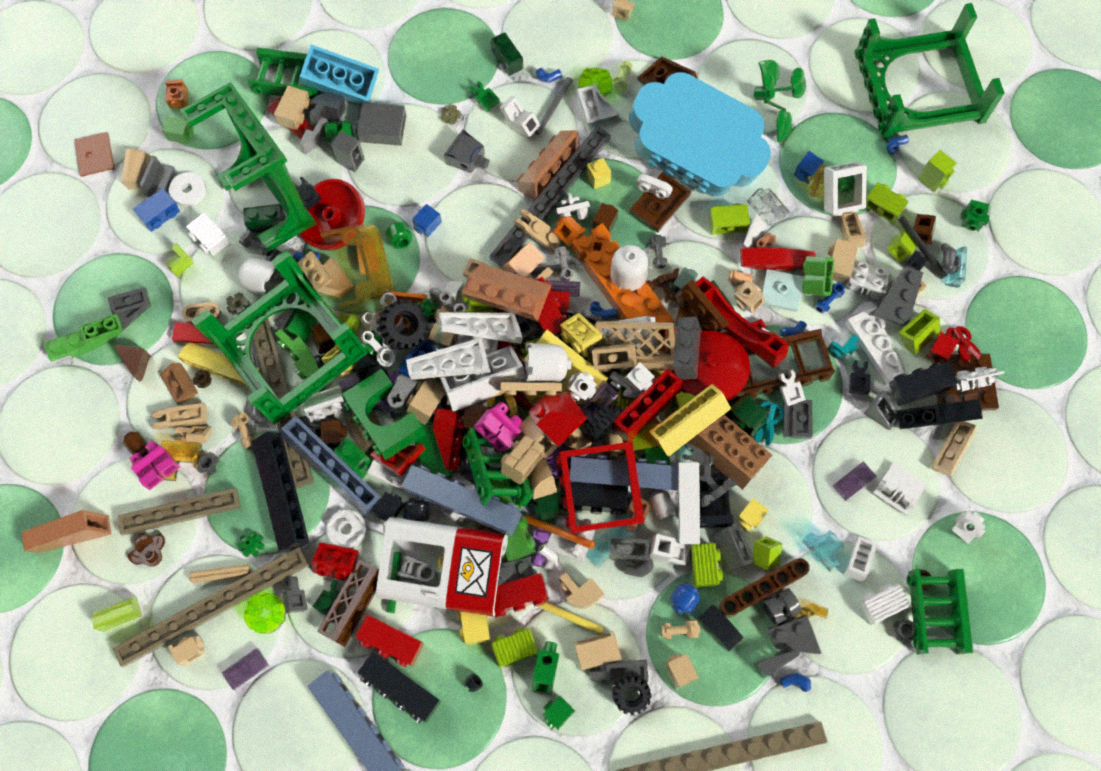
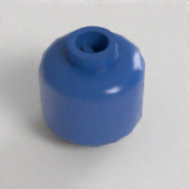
[670,582,700,614]

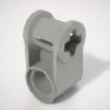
[387,374,419,414]
[397,556,438,585]

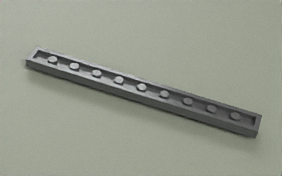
[489,126,611,267]

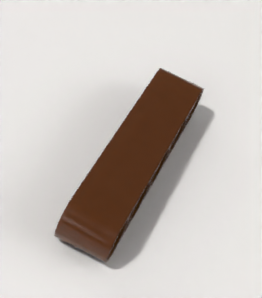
[718,558,810,618]

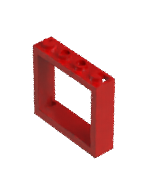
[556,441,645,533]

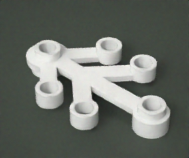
[361,292,411,367]

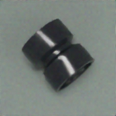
[352,355,389,380]

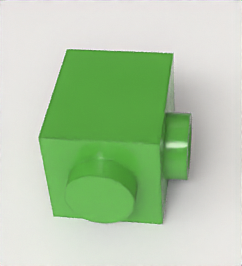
[162,116,194,144]

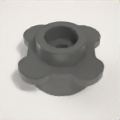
[197,454,219,475]
[893,620,915,641]

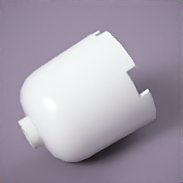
[610,245,648,291]
[238,257,283,297]
[525,343,571,383]

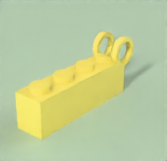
[438,554,491,646]

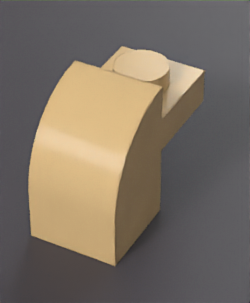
[559,572,604,609]

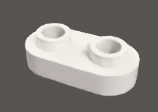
[636,174,673,199]

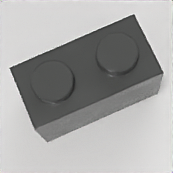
[331,131,365,172]

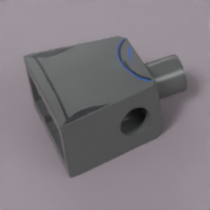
[444,129,490,173]

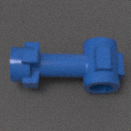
[815,282,845,314]

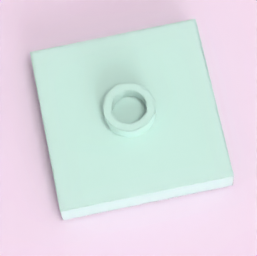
[762,269,804,312]

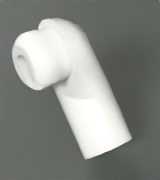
[870,380,894,397]
[538,544,558,572]

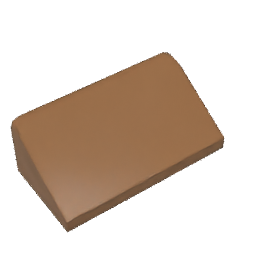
[160,363,198,405]

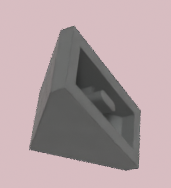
[864,390,898,430]

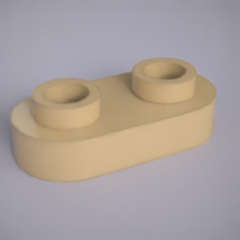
[182,302,222,323]

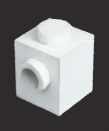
[623,363,654,393]

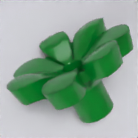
[418,298,438,322]
[238,531,264,557]

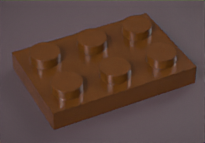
[629,172,691,233]
[674,280,729,332]

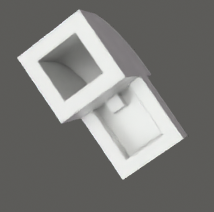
[500,96,540,137]
[648,534,689,566]

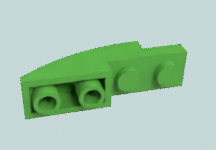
[44,314,123,362]
[275,329,325,392]

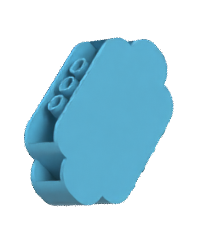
[629,72,771,197]

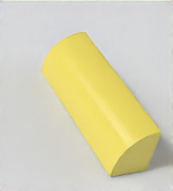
[178,342,261,388]
[649,384,731,456]

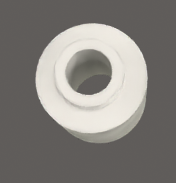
[650,489,675,521]

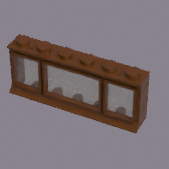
[727,329,835,404]

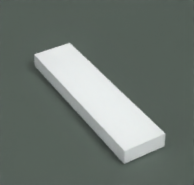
[678,462,700,544]

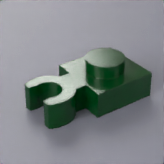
[312,579,344,616]

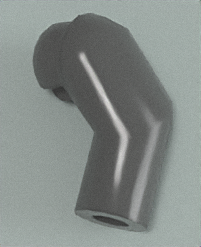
[250,405,264,424]
[624,558,654,578]

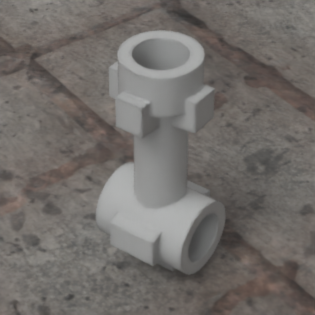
[554,247,574,283]

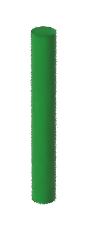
[387,552,402,614]

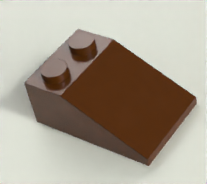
[637,56,698,85]

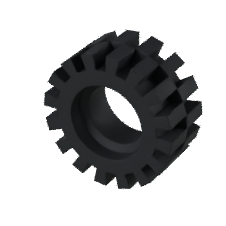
[582,406,618,443]
[612,673,652,715]

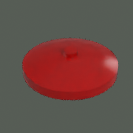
[300,179,365,251]
[672,331,750,401]

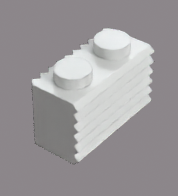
[186,213,230,256]
[859,583,912,625]

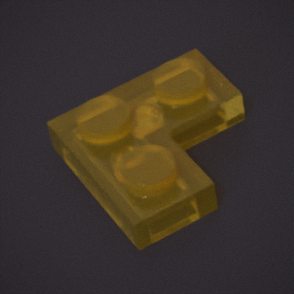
[161,440,202,481]

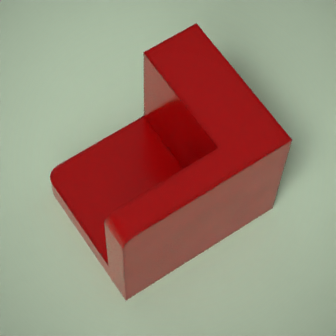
[926,332,958,360]

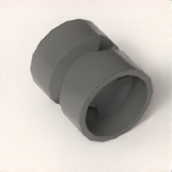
[762,588,802,625]

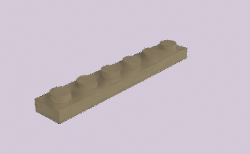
[118,488,241,536]

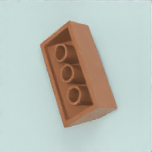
[517,130,578,201]
[462,264,551,321]

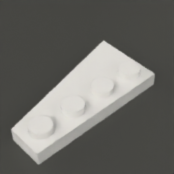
[845,305,904,385]
[438,312,523,344]
[406,338,490,380]

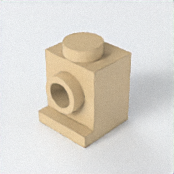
[168,635,206,666]

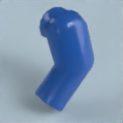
[536,68,562,83]
[590,301,617,320]

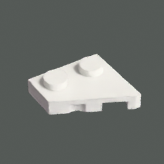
[576,85,619,125]

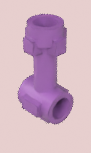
[530,528,550,567]

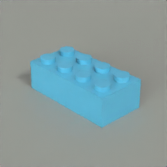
[300,44,379,106]

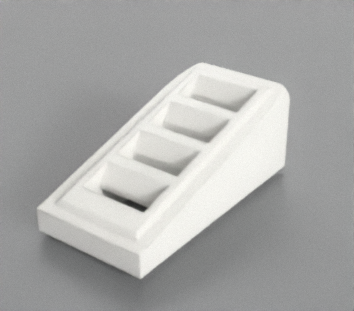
[844,536,877,583]

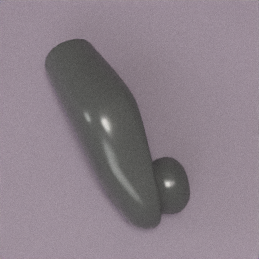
[941,243,957,274]

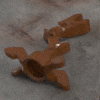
[646,268,690,325]

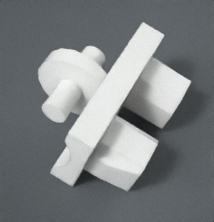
[555,193,590,221]

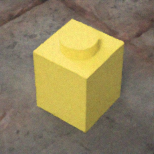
[587,158,611,189]

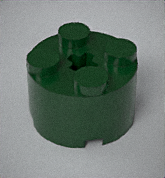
[724,394,768,438]
[534,477,567,521]

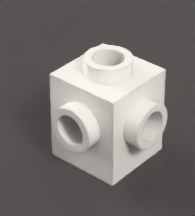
[566,372,597,401]
[952,511,986,544]

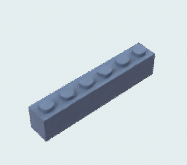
[281,416,381,517]
[569,454,682,491]
[401,465,522,537]
[307,670,405,771]

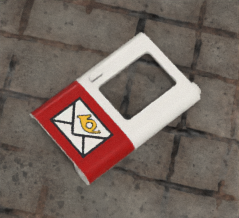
[376,517,508,617]

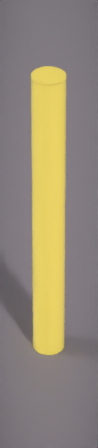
[537,601,604,635]

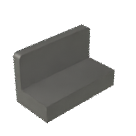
[139,156,176,197]
[710,526,754,573]

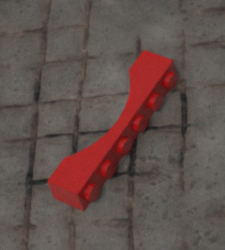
[695,276,789,369]

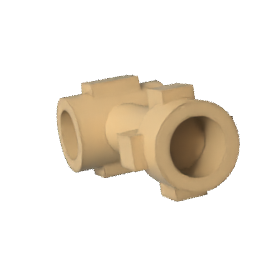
[231,413,255,450]
[660,620,700,639]

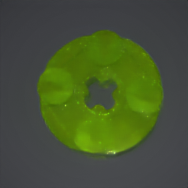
[578,68,613,96]
[244,592,286,634]

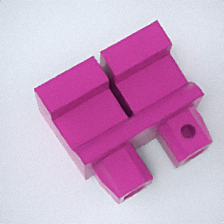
[474,402,522,452]
[129,441,181,490]

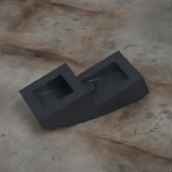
[698,604,744,651]

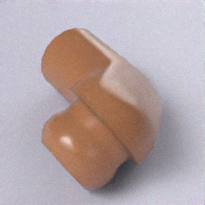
[756,233,777,248]

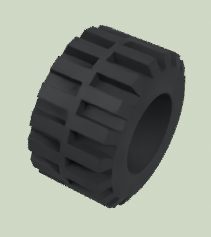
[376,300,429,350]

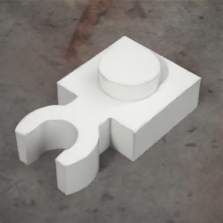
[778,369,806,406]

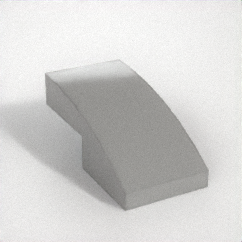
[299,117,328,154]

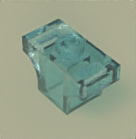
[802,530,844,572]

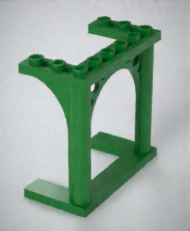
[855,3,1005,140]
[180,82,316,252]
[192,250,368,425]

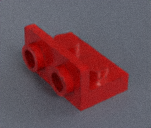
[312,542,359,580]

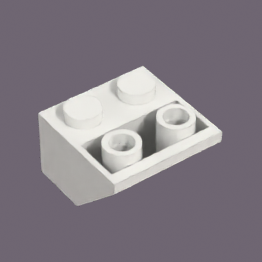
[303,385,348,424]

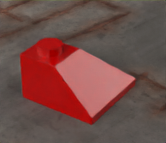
[528,392,587,446]

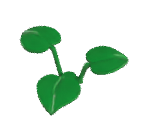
[753,60,806,143]

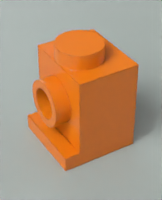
[165,79,188,109]
[553,216,586,247]

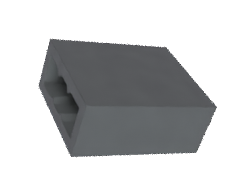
[355,102,407,146]

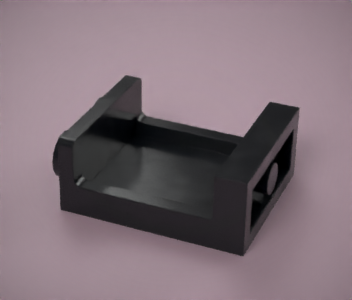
[699,473,734,529]

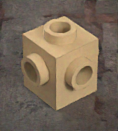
[734,281,765,314]

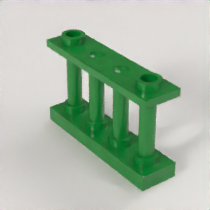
[247,48,319,100]
[463,428,534,507]
[907,569,973,655]

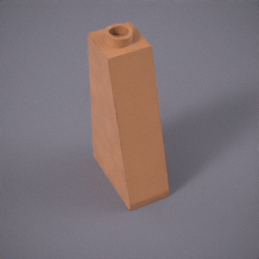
[22,510,111,553]

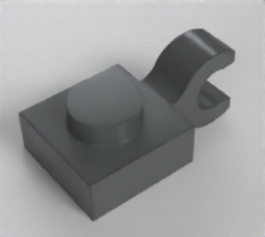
[282,576,308,613]

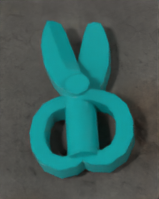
[755,401,783,446]

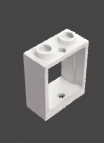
[824,161,867,216]

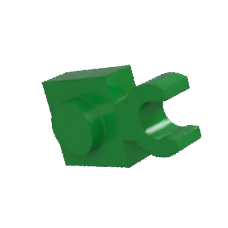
[470,81,500,112]

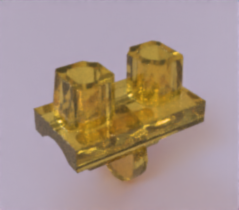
[807,165,828,200]

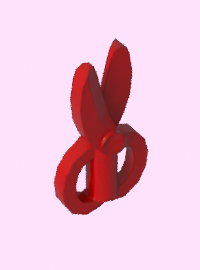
[945,326,981,363]

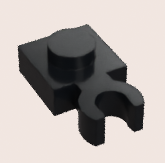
[294,177,322,210]
[849,360,870,395]

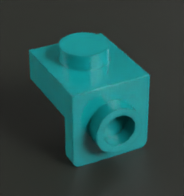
[827,334,860,361]

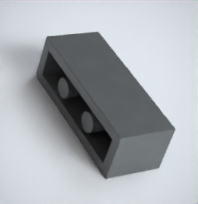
[673,317,701,379]

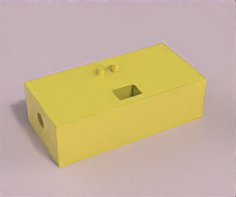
[523,330,608,409]

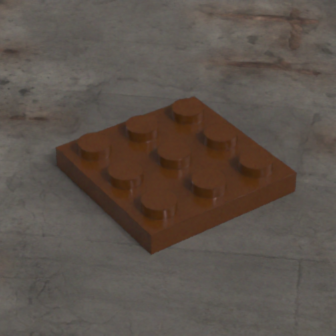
[931,354,999,411]

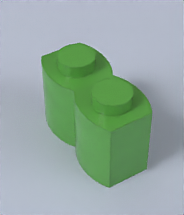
[802,256,834,296]

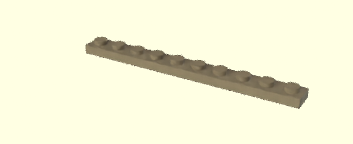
[253,318,315,489]
[113,547,309,667]
[616,721,828,771]

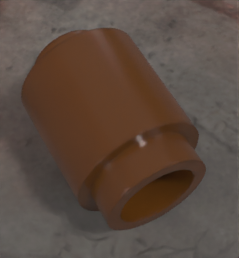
[122,431,149,457]

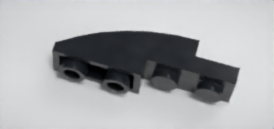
[897,399,983,429]

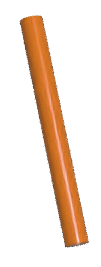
[524,514,595,549]

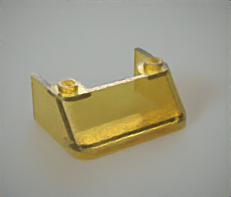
[320,225,394,309]

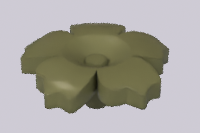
[440,105,462,125]
[226,292,249,314]

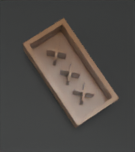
[687,415,772,490]

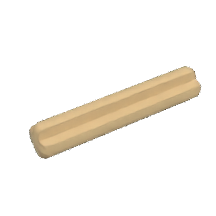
[189,564,250,583]

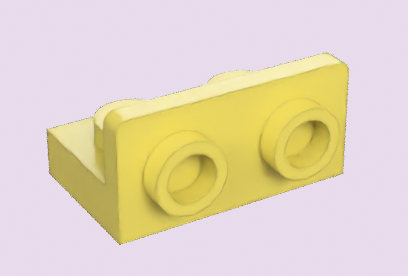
[560,313,602,358]

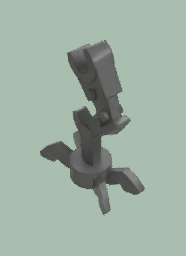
[682,444,737,507]

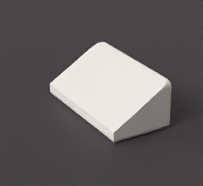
[742,214,765,248]

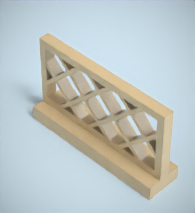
[595,322,675,371]

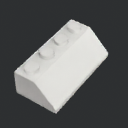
[440,346,526,411]

